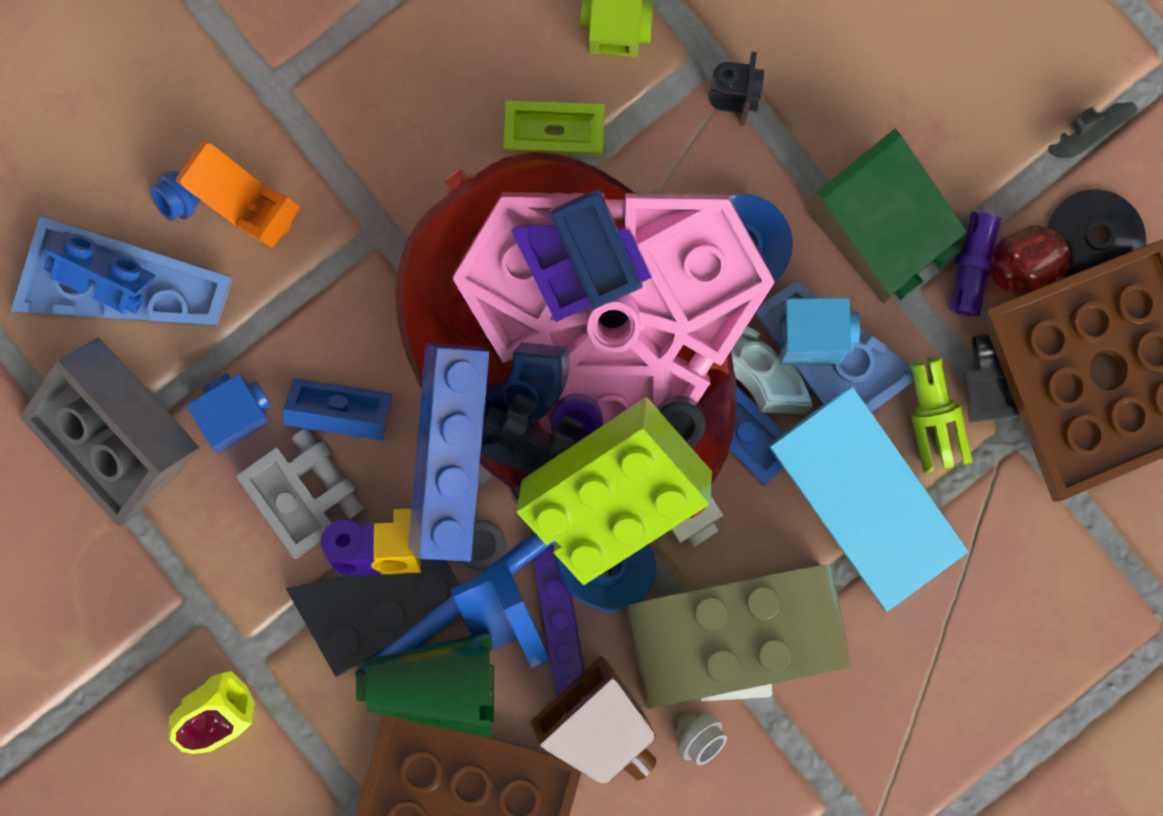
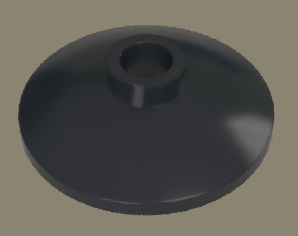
[1046,189,1146,277]

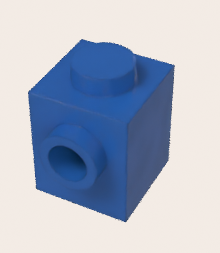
[186,373,272,454]

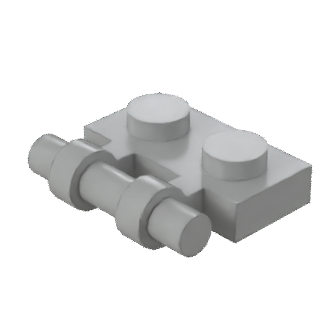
[235,429,366,560]

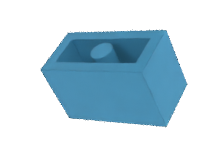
[779,298,860,365]

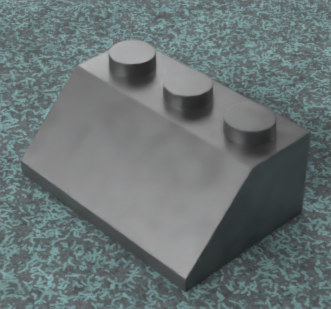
[20,337,200,528]

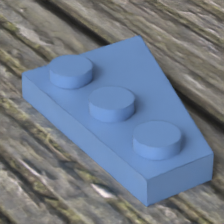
[754,281,914,413]

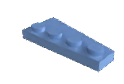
[11,216,234,325]

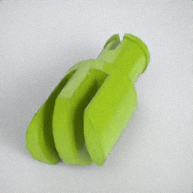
[909,357,973,473]

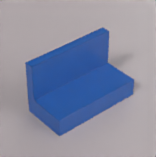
[450,564,550,669]

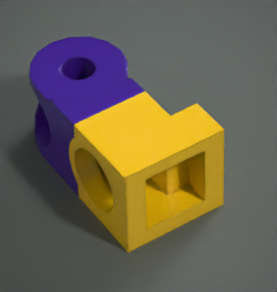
[321,508,421,576]

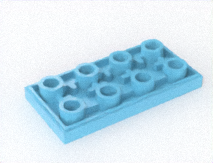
[768,386,969,612]

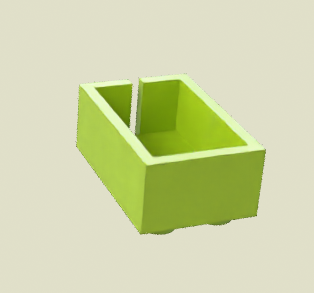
[516,397,712,585]

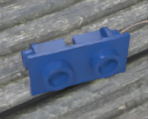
[43,231,156,314]

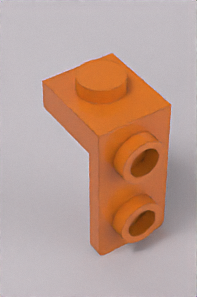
[176,141,301,249]

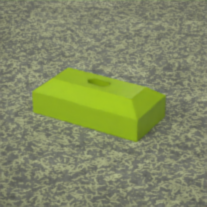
[503,100,605,157]

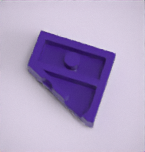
[511,224,652,322]

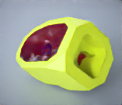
[168,671,255,754]

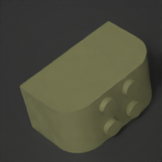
[626,564,853,709]

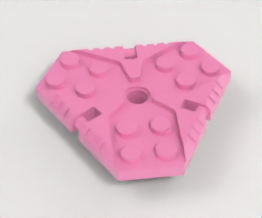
[453,192,774,434]

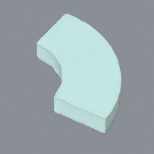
[710,326,813,414]

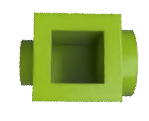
[581,0,653,57]

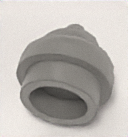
[675,713,727,765]

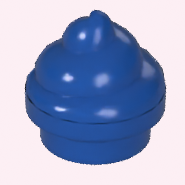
[150,171,200,221]

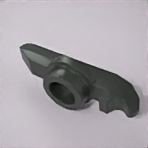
[1048,102,1138,158]

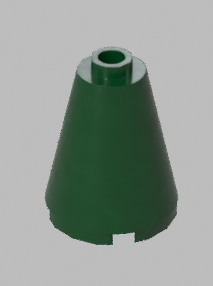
[356,633,494,737]

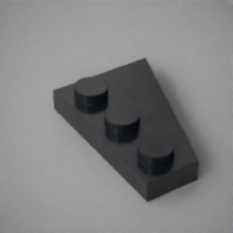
[286,559,460,677]

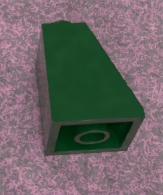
[807,128,967,303]

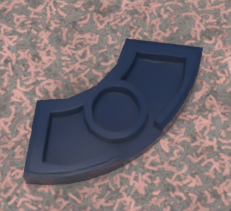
[484,342,570,426]

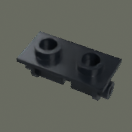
[708,52,764,126]

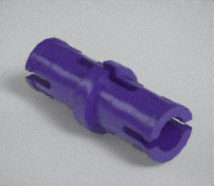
[949,211,1002,317]

